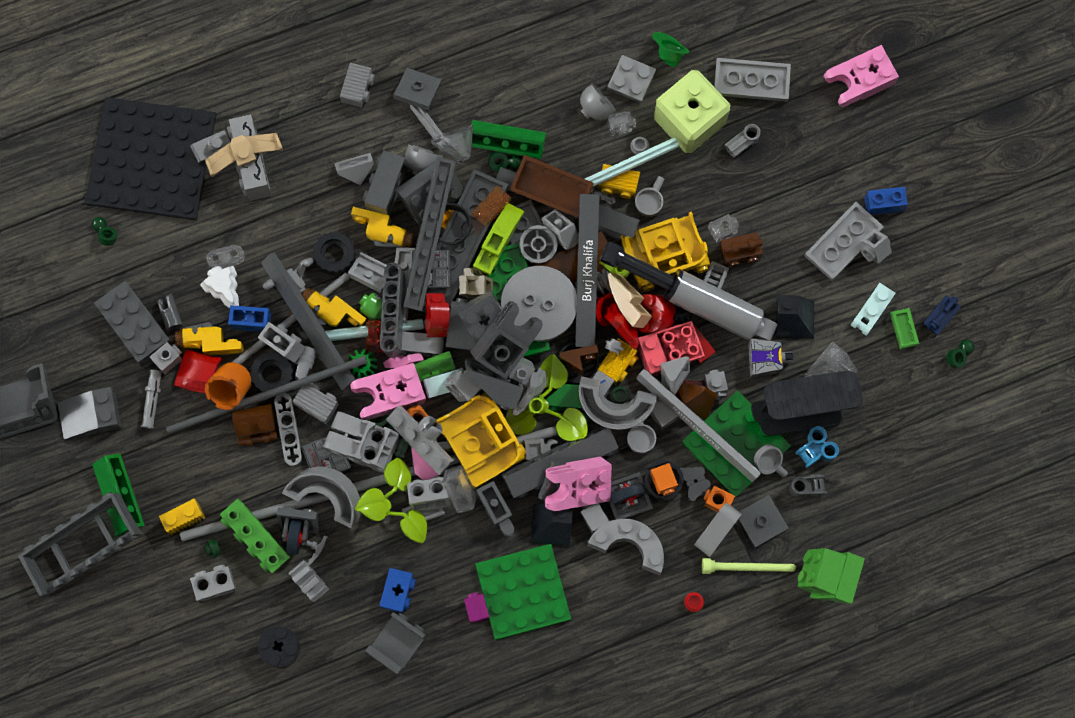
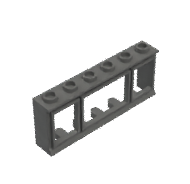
[18,492,143,596]

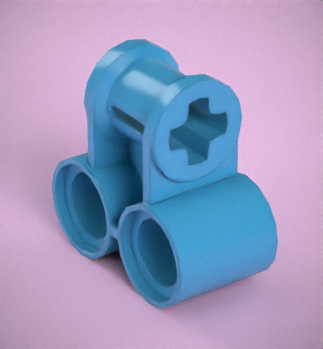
[795,426,839,468]

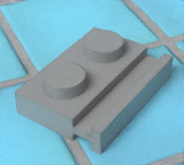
[348,252,393,293]

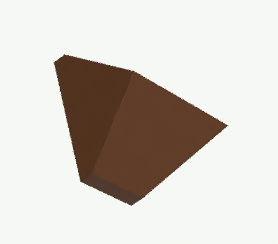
[678,383,717,420]

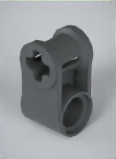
[788,474,828,498]

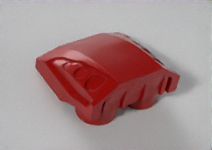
[604,303,639,350]
[174,350,222,394]

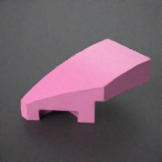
[383,353,424,368]
[411,447,438,480]

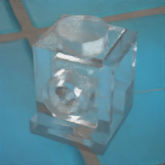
[607,111,636,138]
[708,214,739,244]

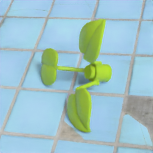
[505,354,588,441]
[355,458,427,543]

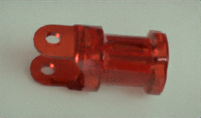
[366,320,382,355]

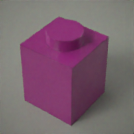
[464,592,489,624]

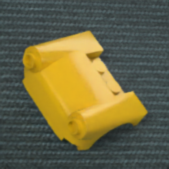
[620,212,711,292]
[435,392,526,489]

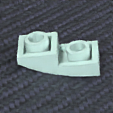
[423,368,463,398]

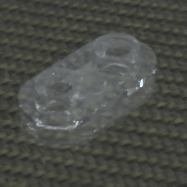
[206,245,245,269]

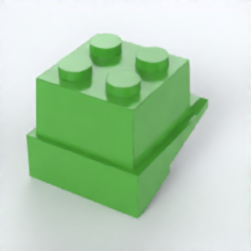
[797,548,865,604]

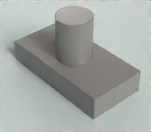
[190,130,230,163]

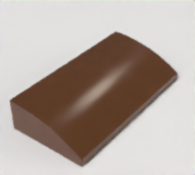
[510,155,594,218]
[534,231,607,288]

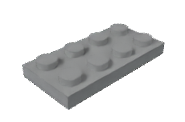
[714,58,791,102]
[804,202,884,281]

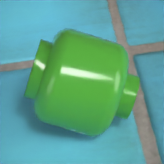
[359,293,382,321]

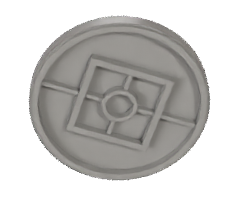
[501,266,577,342]

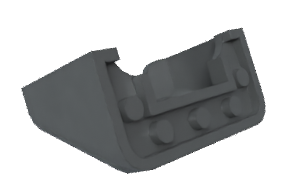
[0,363,58,439]

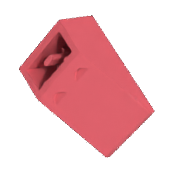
[637,321,705,377]

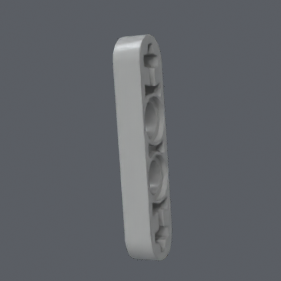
[275,393,302,467]

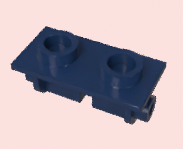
[923,295,961,335]

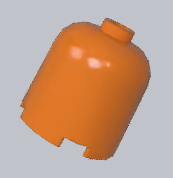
[205,362,252,410]

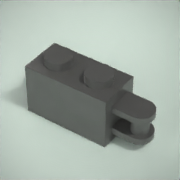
[476,481,514,537]

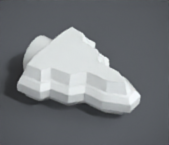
[200,266,239,308]

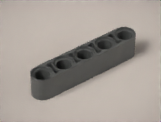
[380,263,405,358]

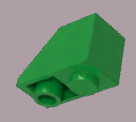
[546,384,582,413]

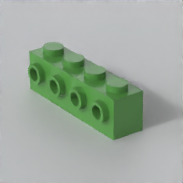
[220,499,291,573]

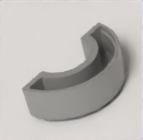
[579,376,657,429]
[282,467,360,528]
[587,519,664,576]

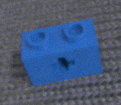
[864,187,908,215]
[228,305,271,332]
[379,568,416,614]

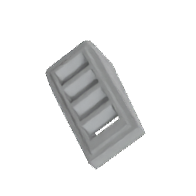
[704,261,729,289]

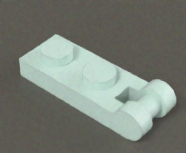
[850,283,896,336]

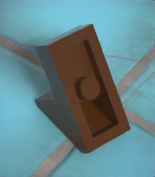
[559,345,598,375]

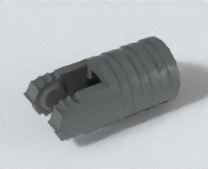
[157,293,183,331]

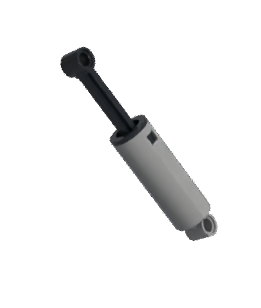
[599,242,777,341]

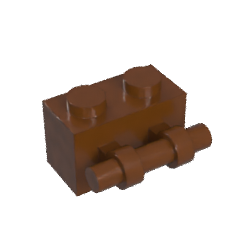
[719,232,763,268]
[232,404,278,447]

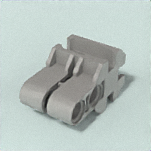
[322,412,400,473]

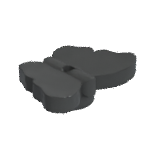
[680,467,711,502]

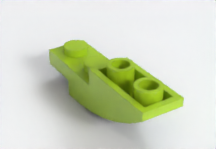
[473,203,525,276]

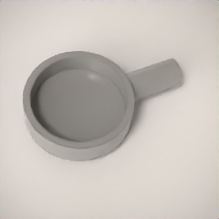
[635,176,664,217]
[627,422,656,454]
[754,444,788,477]

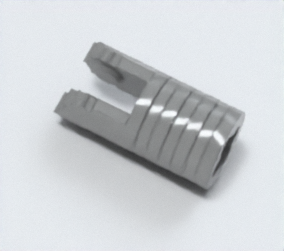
[295,346,317,380]

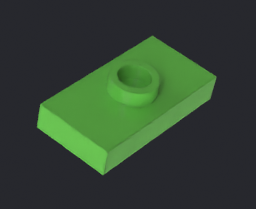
[890,308,919,350]
[414,351,456,382]

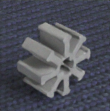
[289,560,329,602]

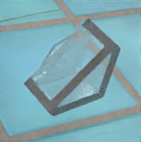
[431,125,473,164]

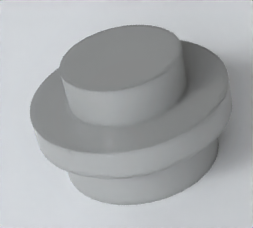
[630,137,649,155]
[605,338,624,354]

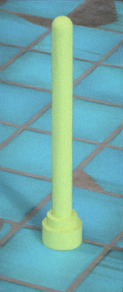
[702,558,796,574]

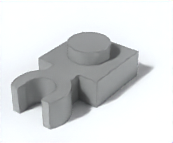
[523,438,557,460]

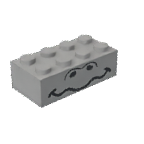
[227,114,272,201]

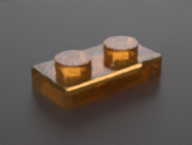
[472,186,511,227]

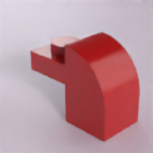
[424,293,450,337]

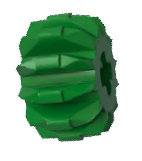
[345,349,378,379]

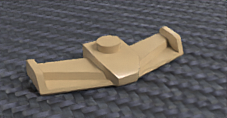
[205,133,283,177]

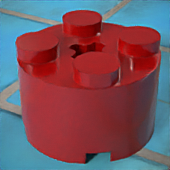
[638,294,676,333]

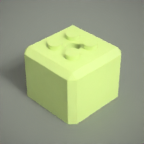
[654,70,730,153]

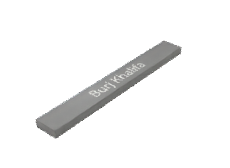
[636,369,761,482]

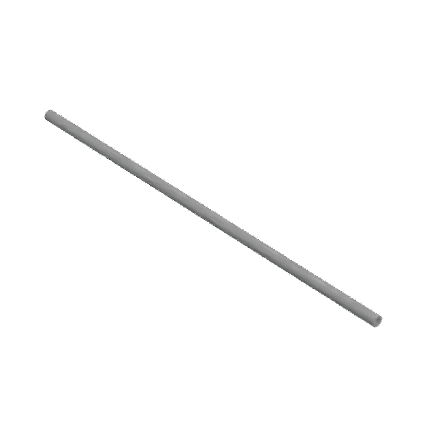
[180,426,557,542]

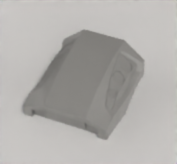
[512,368,547,416]

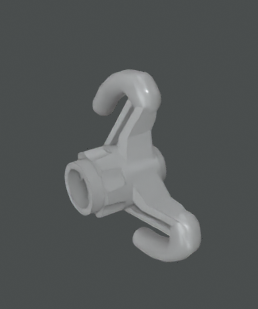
[263,258,313,293]

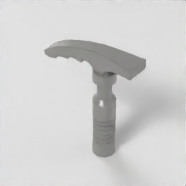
[301,536,328,566]

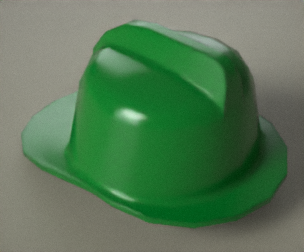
[652,32,690,67]

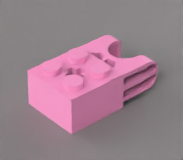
[824,45,899,107]
[350,363,426,420]
[545,457,612,511]

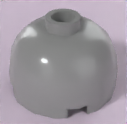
[580,83,616,121]
[405,144,443,175]
[519,225,558,264]

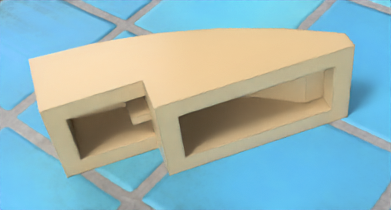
[607,273,652,328]

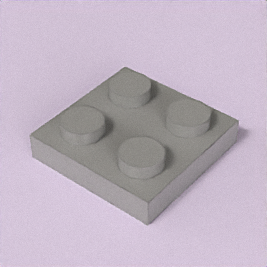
[607,55,656,103]

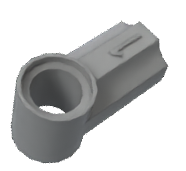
[724,124,760,158]

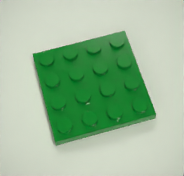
[681,390,791,499]
[475,544,571,640]

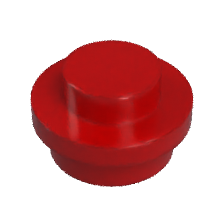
[684,592,704,612]

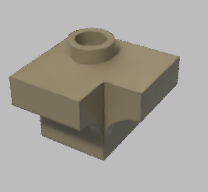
[459,268,493,300]

